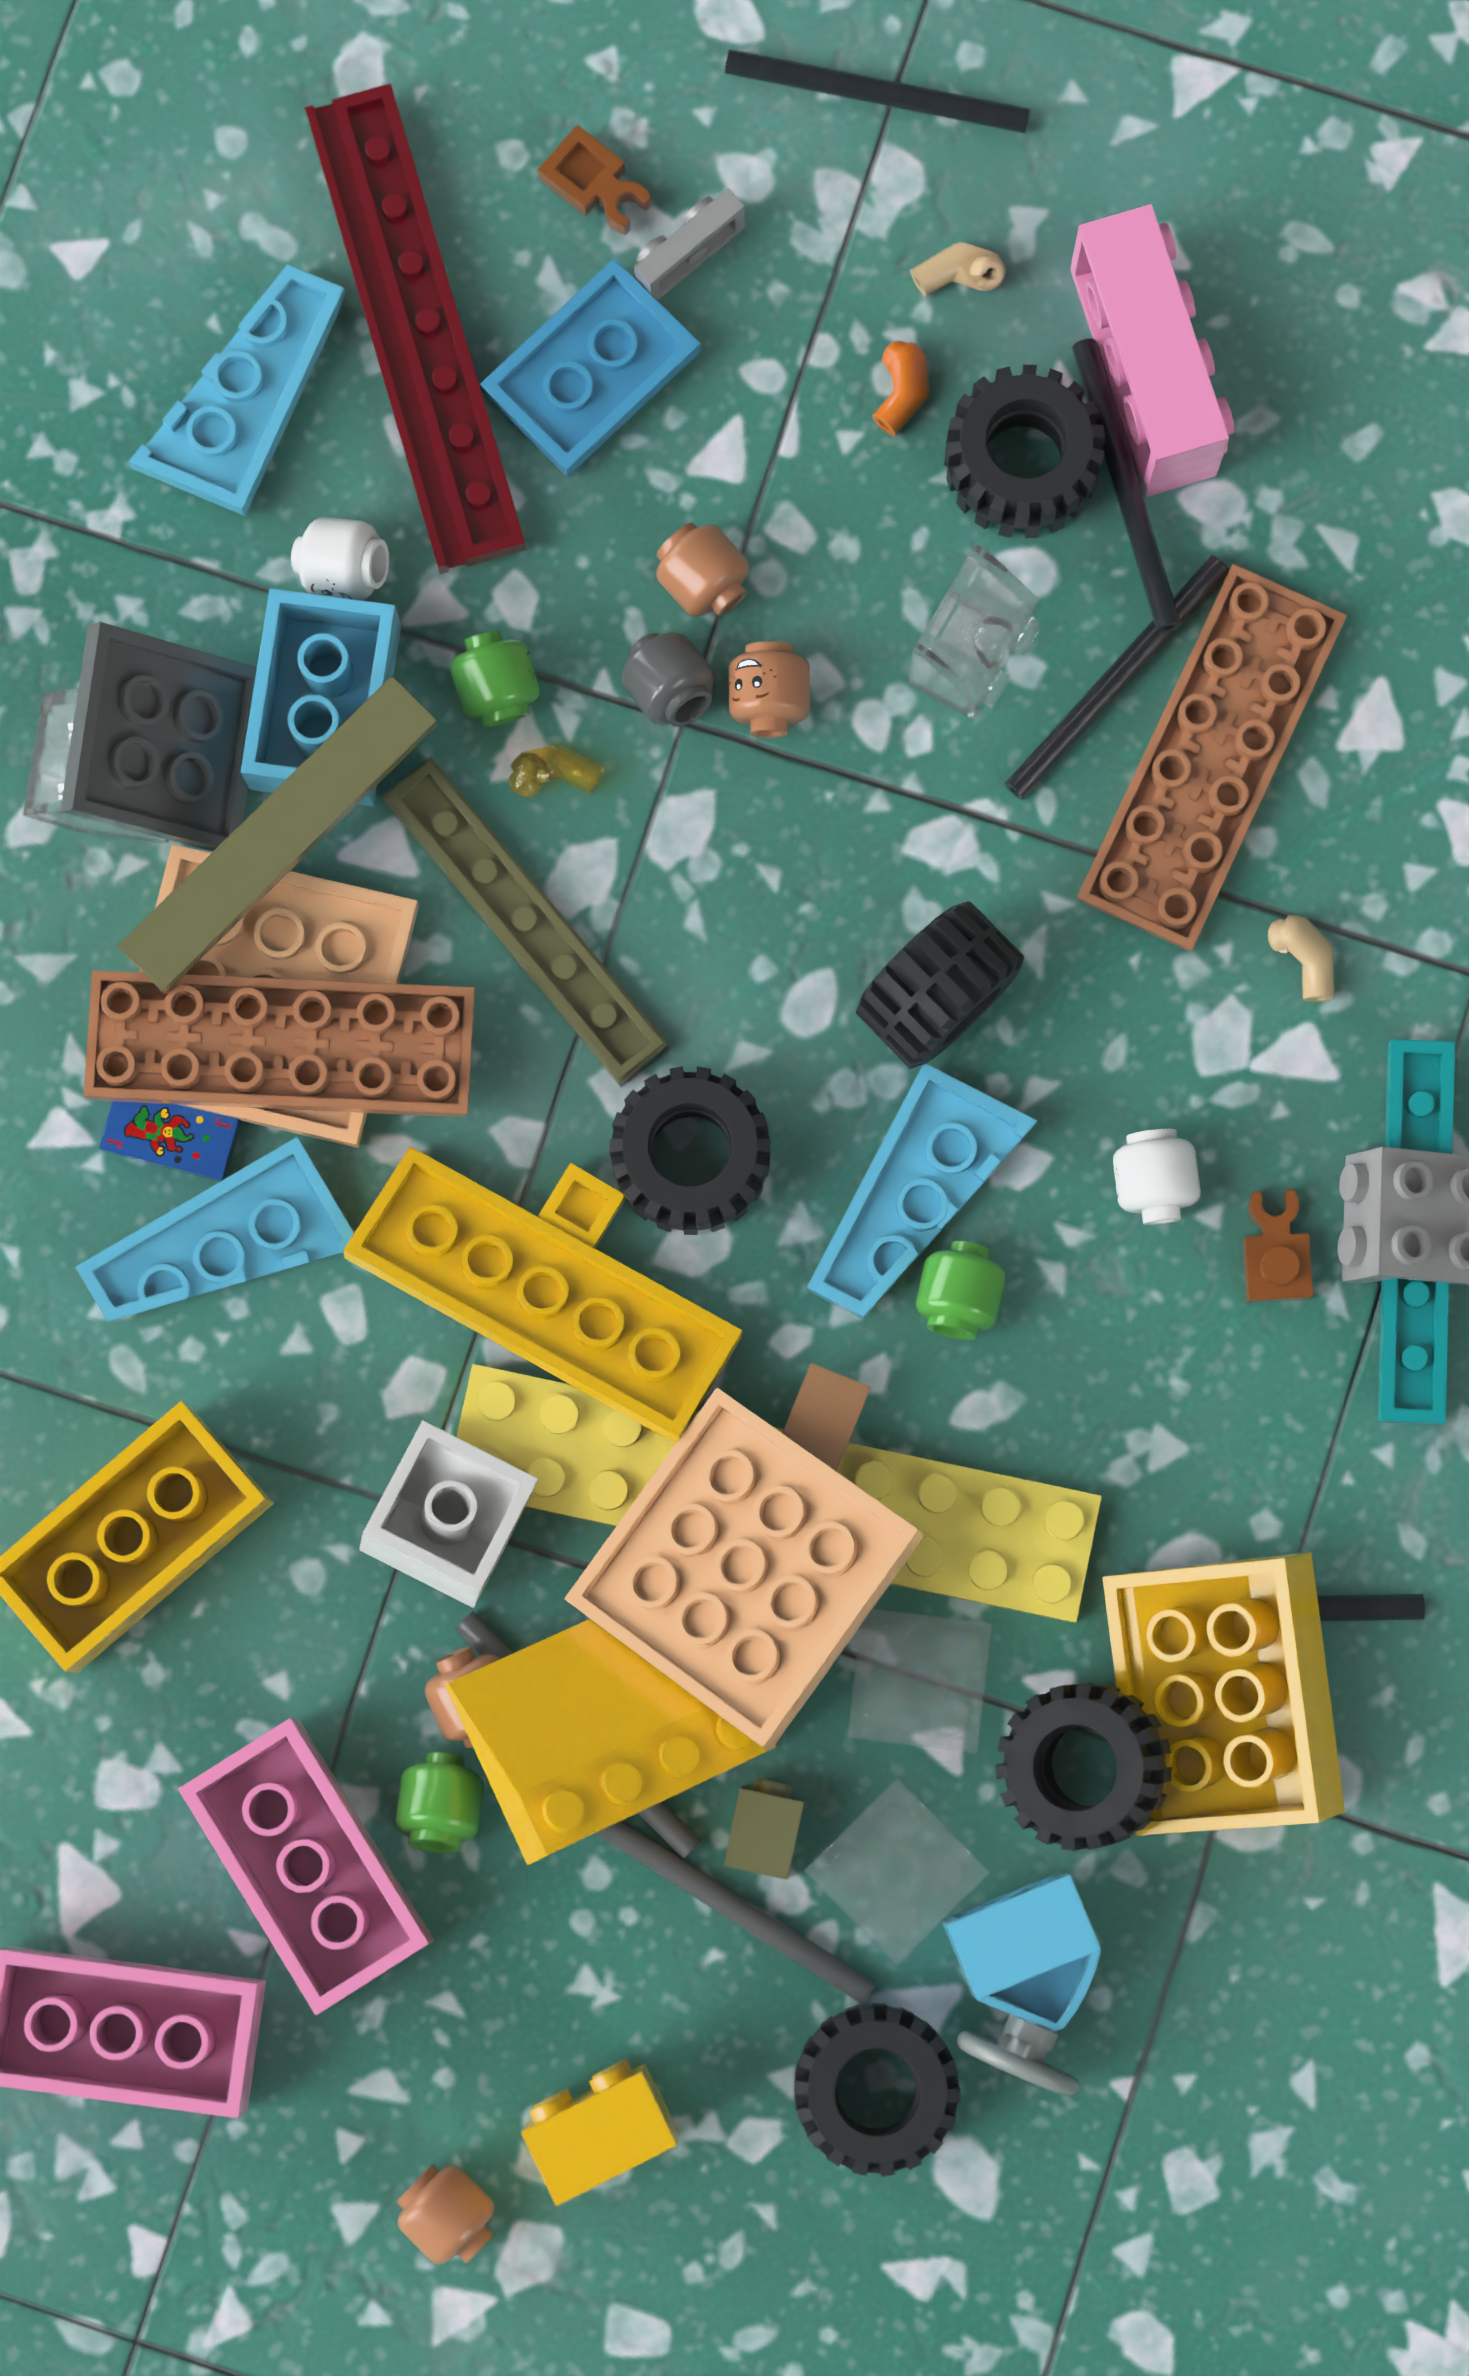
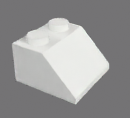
[359,1420,538,1608]

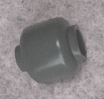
[622,632,715,727]

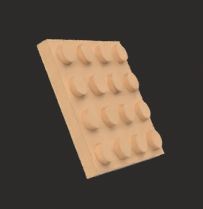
[139,844,419,1148]
[564,1388,925,1751]

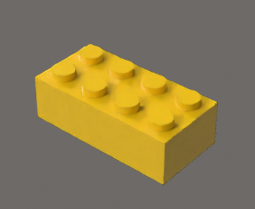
[0,1401,274,1674]

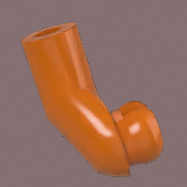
[872,340,930,436]

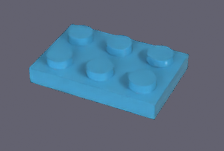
[480,258,701,477]

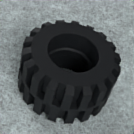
[944,364,1105,539]
[856,901,1024,1069]
[610,1066,770,1235]
[996,1683,1172,1851]
[794,2003,961,2177]

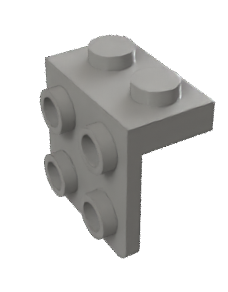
[1337,1147,1469,1285]

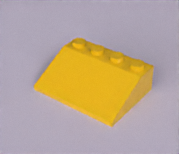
[1103,1552,1345,1836]
[445,1619,776,1865]

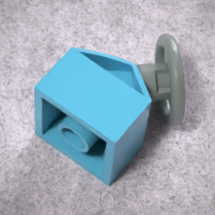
[941,1871,1101,2097]

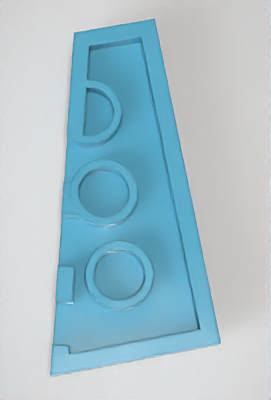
[129,264,346,516]
[806,1064,1037,1319]
[75,1137,355,1322]

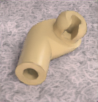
[910,242,1006,297]
[1268,915,1335,1002]

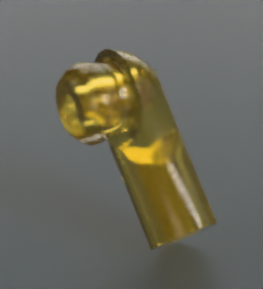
[508,744,605,797]

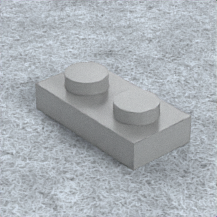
[634,188,745,301]

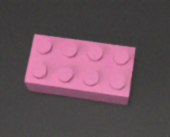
[1070,204,1234,497]
[178,1718,435,2015]
[0,1946,266,2118]

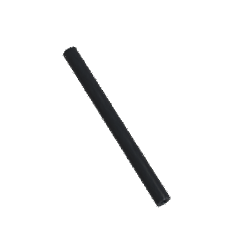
[725,49,1030,133]
[1072,338,1181,633]
[1004,555,1230,800]

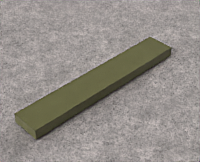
[117,676,439,994]
[382,757,669,1087]

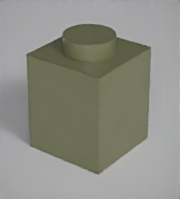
[724,1778,804,1880]

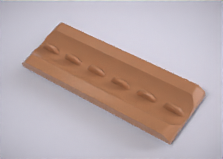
[1076,564,1347,952]
[84,970,475,1117]

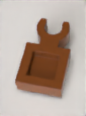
[538,124,651,235]
[1242,1189,1313,1303]

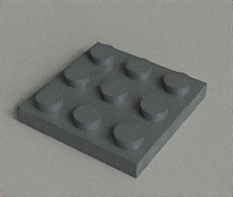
[60,622,257,851]

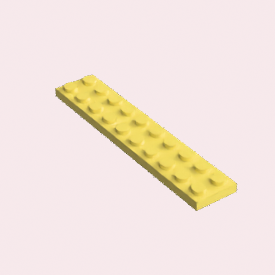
[456,1364,1101,1623]

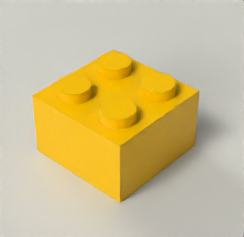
[521,2059,680,2206]

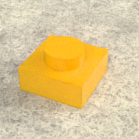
[538,1163,625,1249]

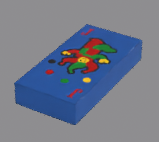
[99,1101,241,1182]

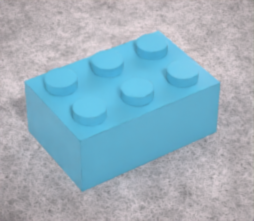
[240,588,401,807]

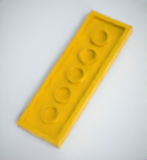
[344,1146,743,1444]

